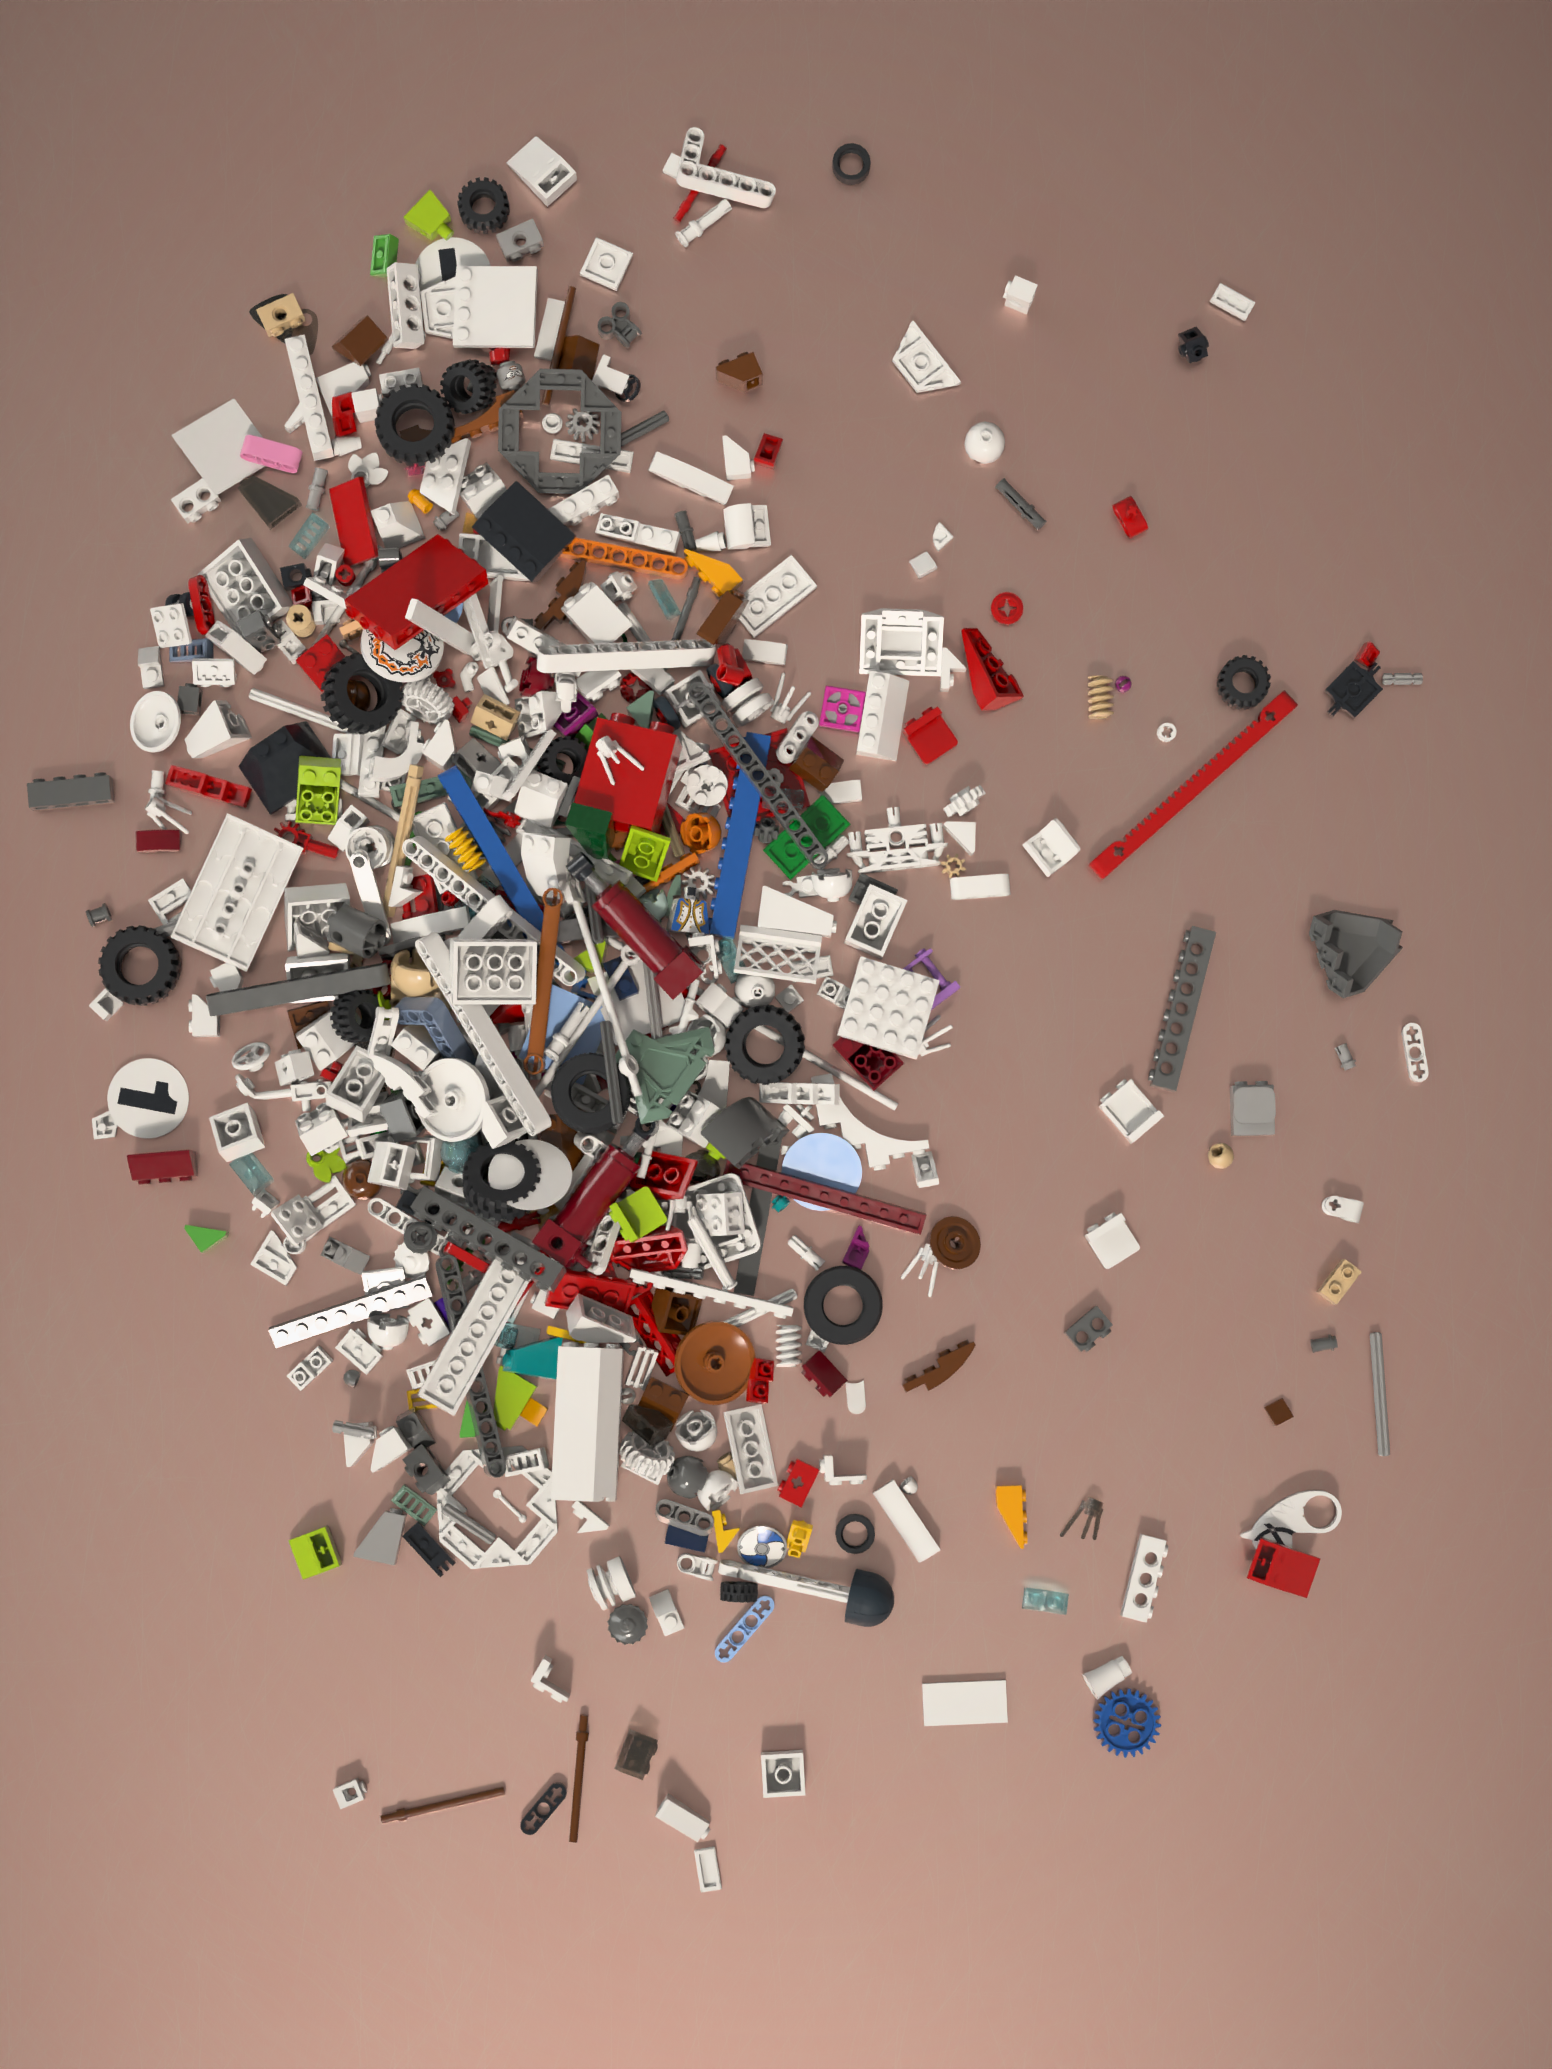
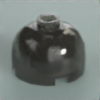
[685,1150,721,1185]

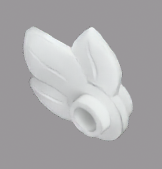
[348,453,388,488]

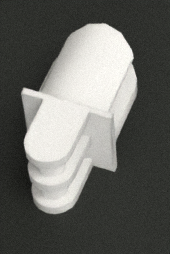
[556,672,578,713]

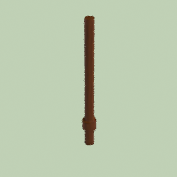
[541,286,576,406]
[569,1715,589,1843]
[380,1787,505,1824]

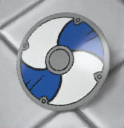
[737,1526,787,1568]

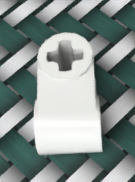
[1321,1196,1364,1223]
[677,1553,718,1581]

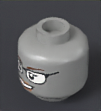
[496,361,526,392]

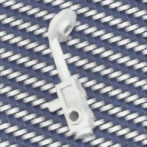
[235,1074,333,1111]

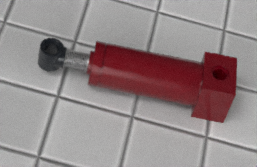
[566,852,706,1000]
[532,1117,659,1269]

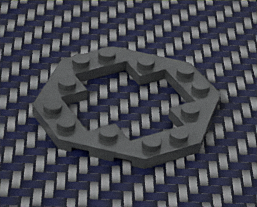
[498,369,622,494]

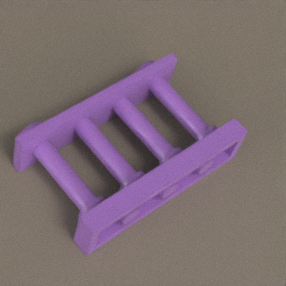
[903,948,960,1010]

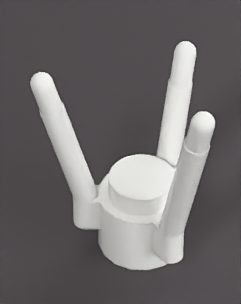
[770,673,811,724]
[596,736,644,785]
[145,796,192,834]
[918,1015,953,1056]
[666,1196,699,1243]
[901,1243,939,1297]

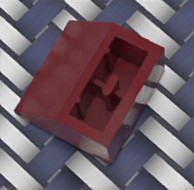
[801,1350,848,1397]

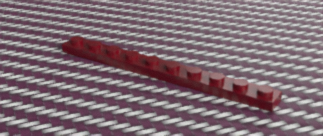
[722,1159,927,1235]

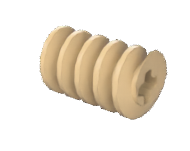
[286,604,316,638]
[1088,676,1114,719]

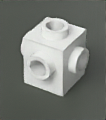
[600,570,638,602]

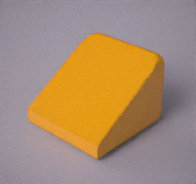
[520,1398,549,1427]

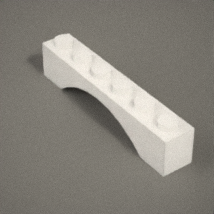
[285,334,334,461]

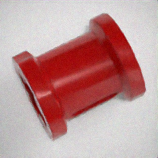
[335,565,356,587]

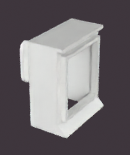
[388,1135,444,1184]

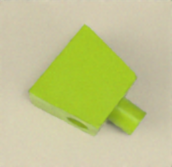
[403,190,454,241]

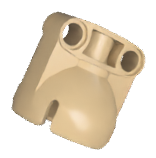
[389,948,452,1012]

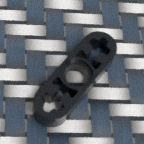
[520,1782,567,1835]

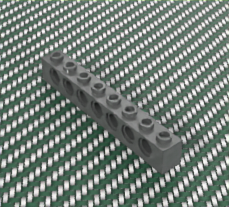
[1148,926,1216,1092]
[410,1186,567,1292]

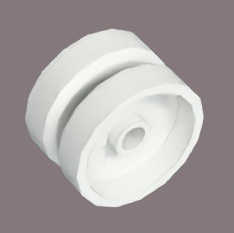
[721,678,774,727]

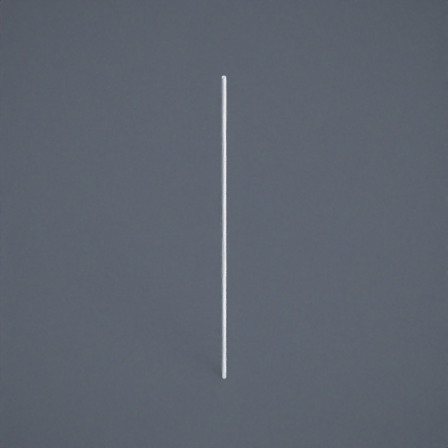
[339,779,899,1111]

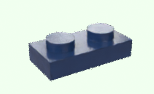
[603,956,639,1001]

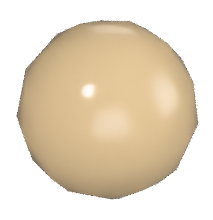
[1208,1143,1234,1169]

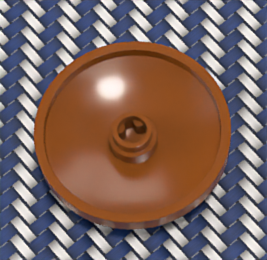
[674,1321,756,1405]

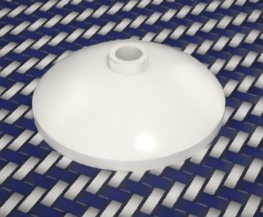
[130,691,181,752]

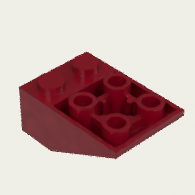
[832,1037,904,1091]

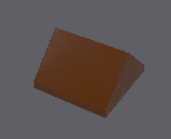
[332,315,388,366]
[558,335,600,381]

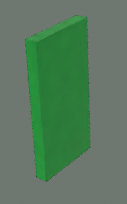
[763,795,851,880]

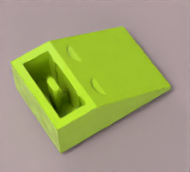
[295,756,341,825]

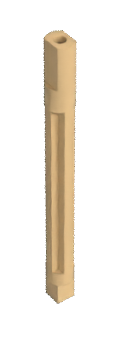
[383,764,424,917]

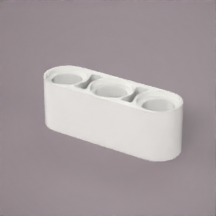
[950,874,1011,900]

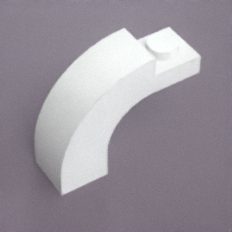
[368,721,424,782]

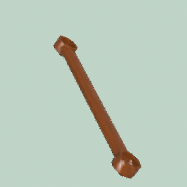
[523,888,565,1075]

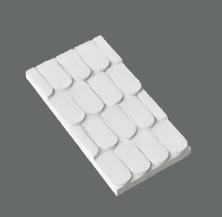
[171,813,303,972]

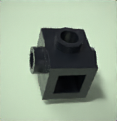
[1178,326,1209,363]

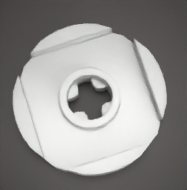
[687,765,728,806]

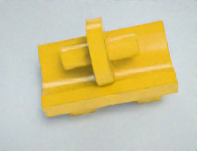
[786,1520,813,1558]

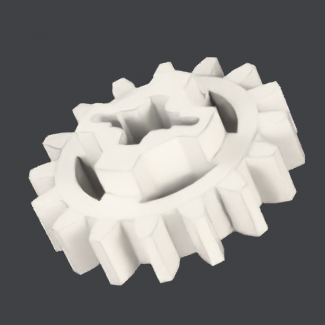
[943,785,986,817]

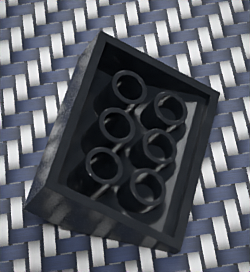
[472,481,577,582]

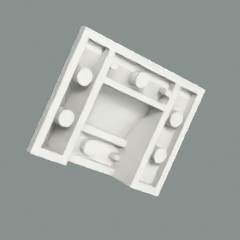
[859,608,944,676]

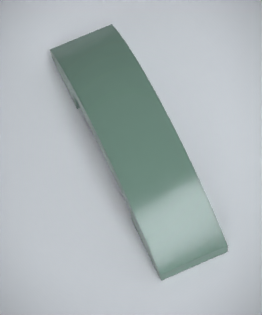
[389,769,473,807]

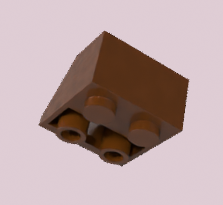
[716,352,763,392]

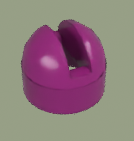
[1115,676,1132,693]

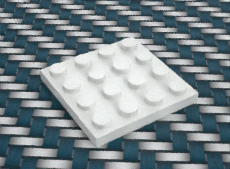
[837,956,940,1059]

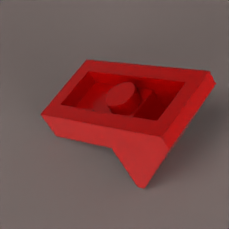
[754,433,783,470]

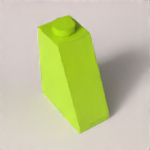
[493,1365,538,1431]

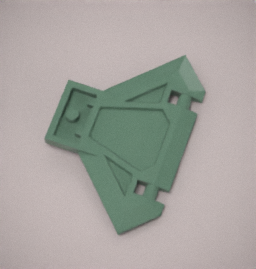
[615,1027,715,1124]

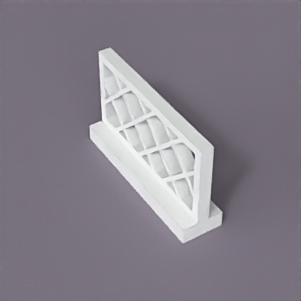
[734,925,822,984]

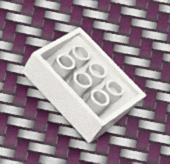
[197,538,293,640]
[449,939,537,1005]

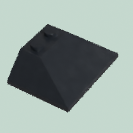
[238,721,331,815]

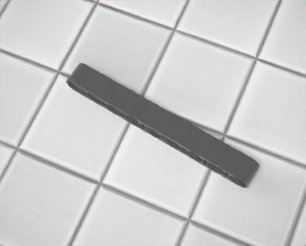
[206,963,391,1016]

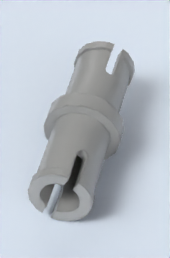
[306,468,328,511]

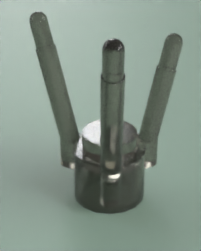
[1060,1497,1104,1540]

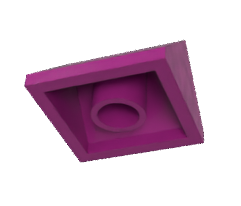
[553,692,598,739]

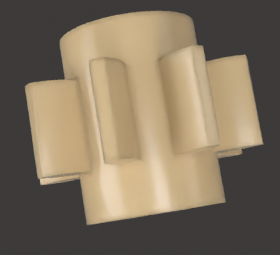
[941,854,966,879]

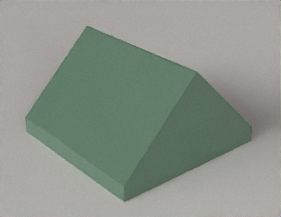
[626,690,655,729]

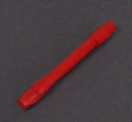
[673,144,727,223]

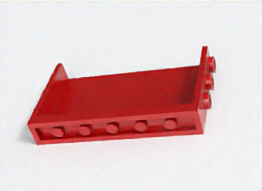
[344,534,489,650]

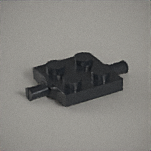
[1325,661,1383,719]

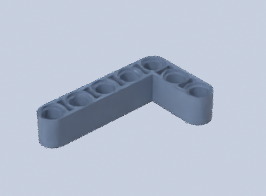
[394,997,476,1066]

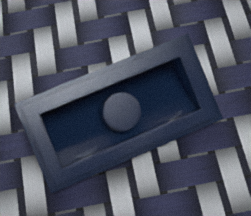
[664,1525,709,1552]

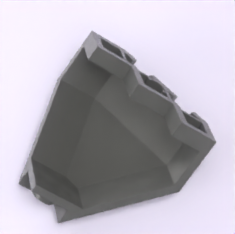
[1309,910,1403,998]

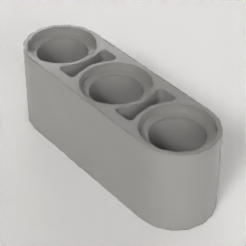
[655,1499,714,1536]

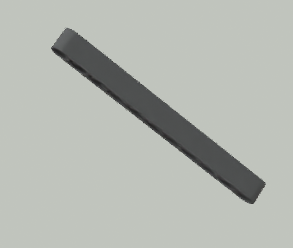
[688,682,828,869]
[435,1255,506,1478]

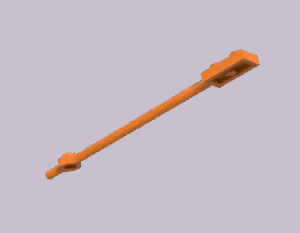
[561,852,700,944]

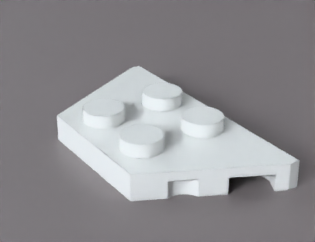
[892,321,961,393]
[420,438,471,515]
[674,729,711,775]

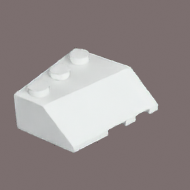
[284,883,350,952]

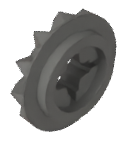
[404,1222,437,1254]

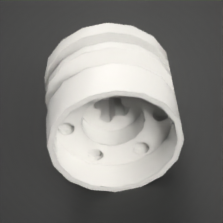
[345,825,395,869]
[587,1556,636,1610]

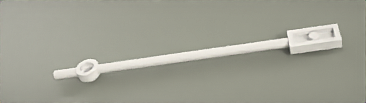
[565,871,642,1096]
[517,945,641,1140]

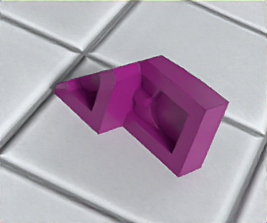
[842,1225,870,1270]

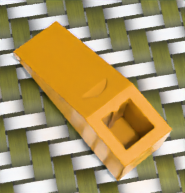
[684,549,743,597]
[995,1485,1028,1549]

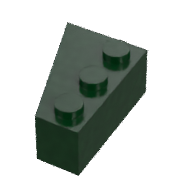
[565,802,615,859]

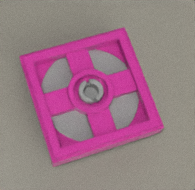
[819,685,866,733]

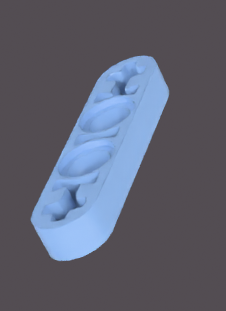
[715,1595,775,1663]

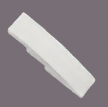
[648,452,734,505]
[390,906,471,943]
[759,1082,840,1105]

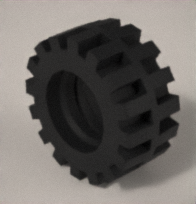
[720,1581,758,1603]

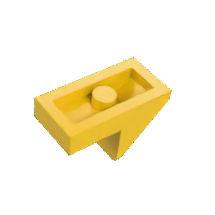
[712,1509,740,1553]

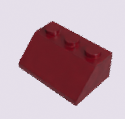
[127,1150,198,1185]

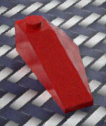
[961,628,1024,710]

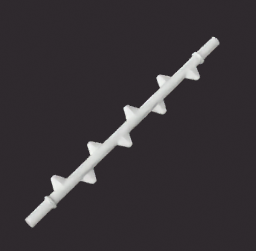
[637,980,700,1179]

